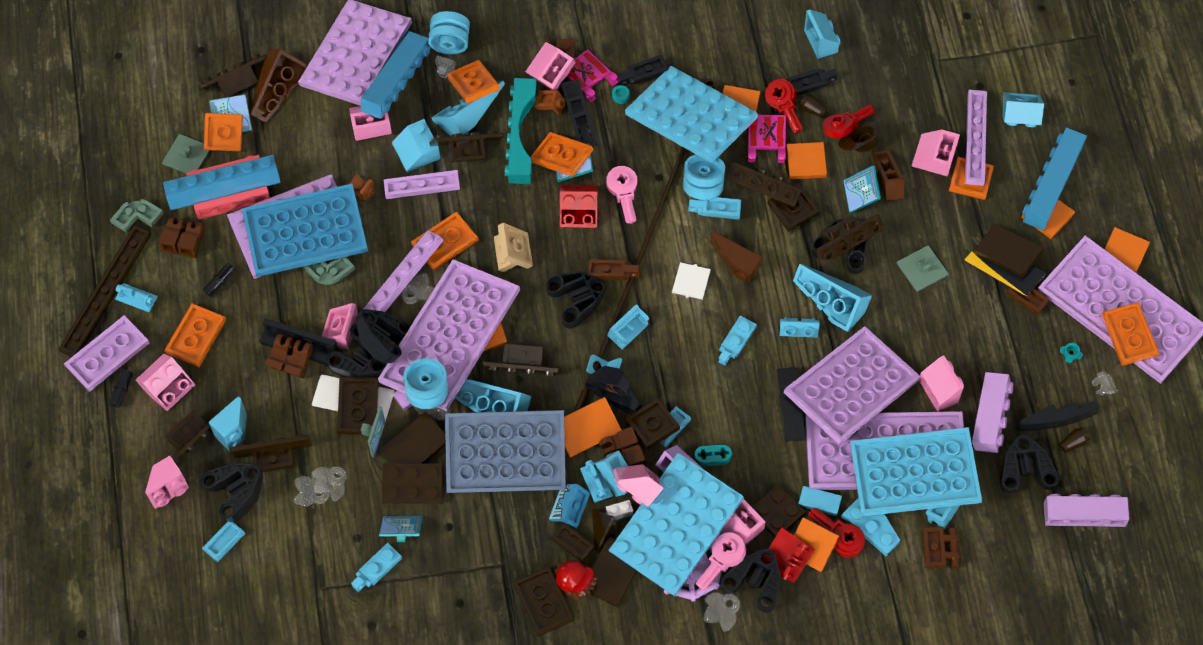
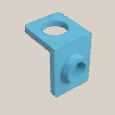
[586,354,622,374]

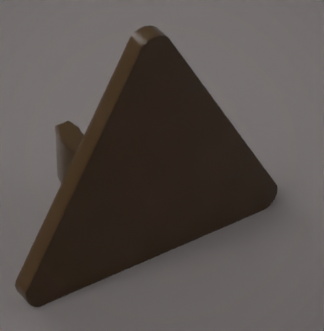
[592,509,619,551]

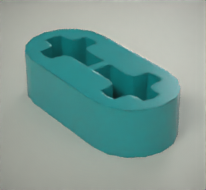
[694,445,732,466]

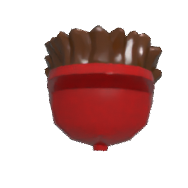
[554,560,598,600]

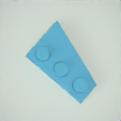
[841,498,900,556]

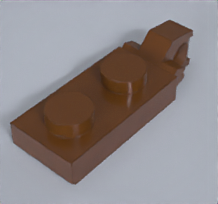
[587,259,641,280]

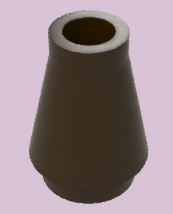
[799,94,827,118]
[1059,427,1090,453]

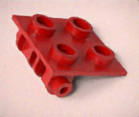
[761,527,815,583]

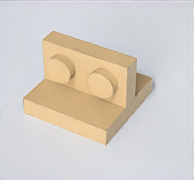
[494,223,533,272]

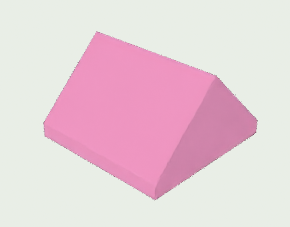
[322,303,358,350]

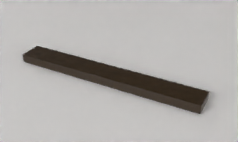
[58,225,152,357]

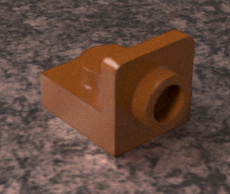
[534,90,566,115]
[349,175,375,202]

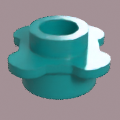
[1060,342,1083,363]

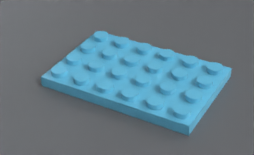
[625,66,758,163]
[850,427,982,517]
[609,453,744,597]

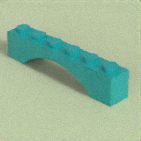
[505,78,537,184]

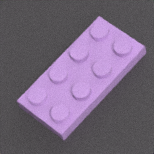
[64,315,149,392]

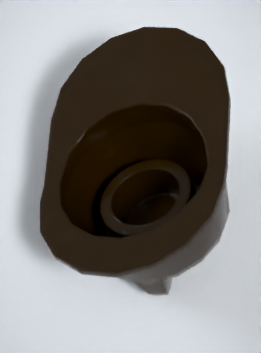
[838,122,879,152]

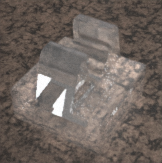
[435,56,457,78]
[1091,371,1117,396]

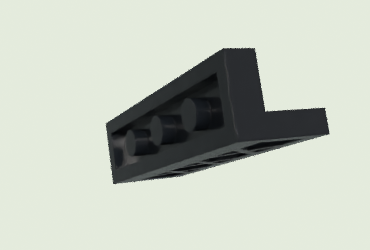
[259,318,339,366]

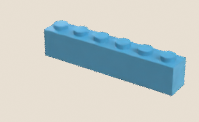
[361,31,430,119]
[1022,127,1087,231]
[163,155,281,210]

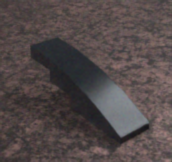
[561,79,598,147]
[777,367,805,442]
[1017,400,1100,431]

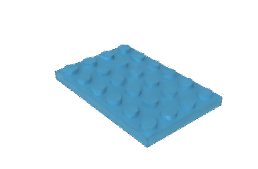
[242,184,368,277]

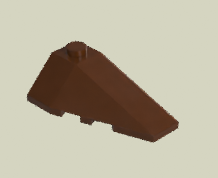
[249,49,308,123]

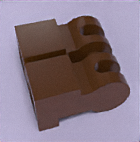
[158,217,205,258]
[265,333,313,379]
[599,426,646,466]

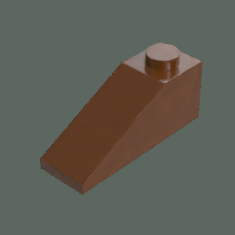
[871,150,904,201]
[710,231,762,283]

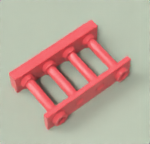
[186,155,270,220]

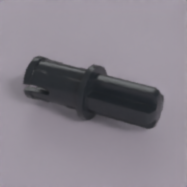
[202,263,235,297]
[109,369,133,408]

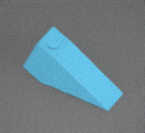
[432,81,505,137]
[793,264,872,332]
[455,379,531,413]

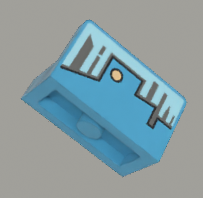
[549,484,590,529]

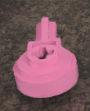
[606,166,637,224]
[696,533,746,590]

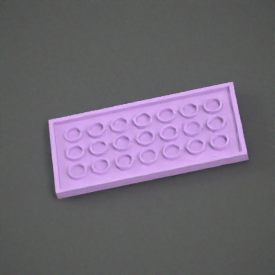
[1037,236,1203,384]
[378,260,520,411]
[805,412,964,490]

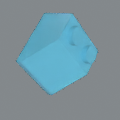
[804,10,840,59]
[1003,92,1044,127]
[392,119,441,173]
[209,396,247,453]

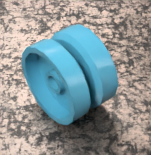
[428,11,470,54]
[683,154,725,200]
[403,358,449,409]

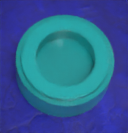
[612,85,630,104]

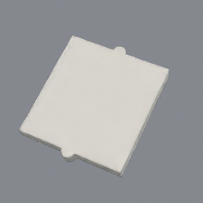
[672,262,711,300]

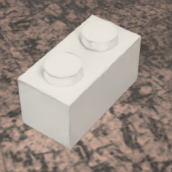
[606,500,633,520]

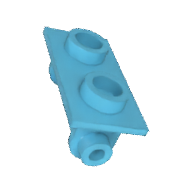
[115,283,158,312]
[780,317,819,338]
[580,460,613,503]

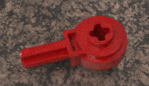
[765,79,803,133]
[822,105,875,139]
[808,508,865,558]

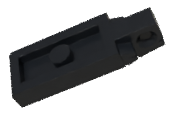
[618,55,669,86]
[786,68,838,96]

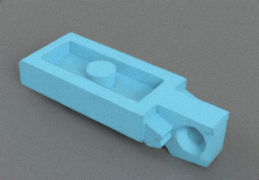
[688,197,741,220]
[718,316,757,366]
[351,543,402,592]

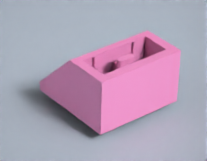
[526,42,576,90]
[349,106,392,141]
[912,130,960,176]
[136,354,195,411]
[919,355,964,412]
[145,456,189,509]
[613,465,663,506]
[717,499,765,546]

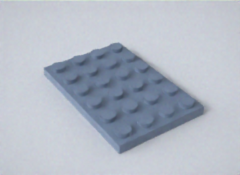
[445,410,566,493]

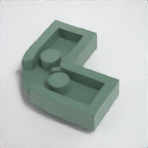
[110,199,164,232]
[303,257,355,285]

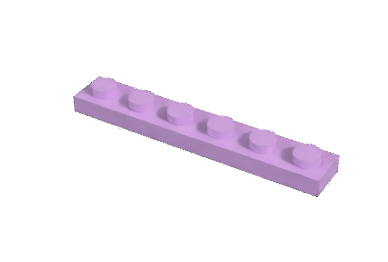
[965,90,987,186]
[363,230,443,312]

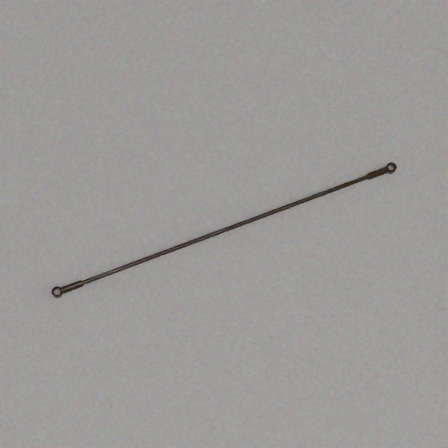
[570,79,715,414]

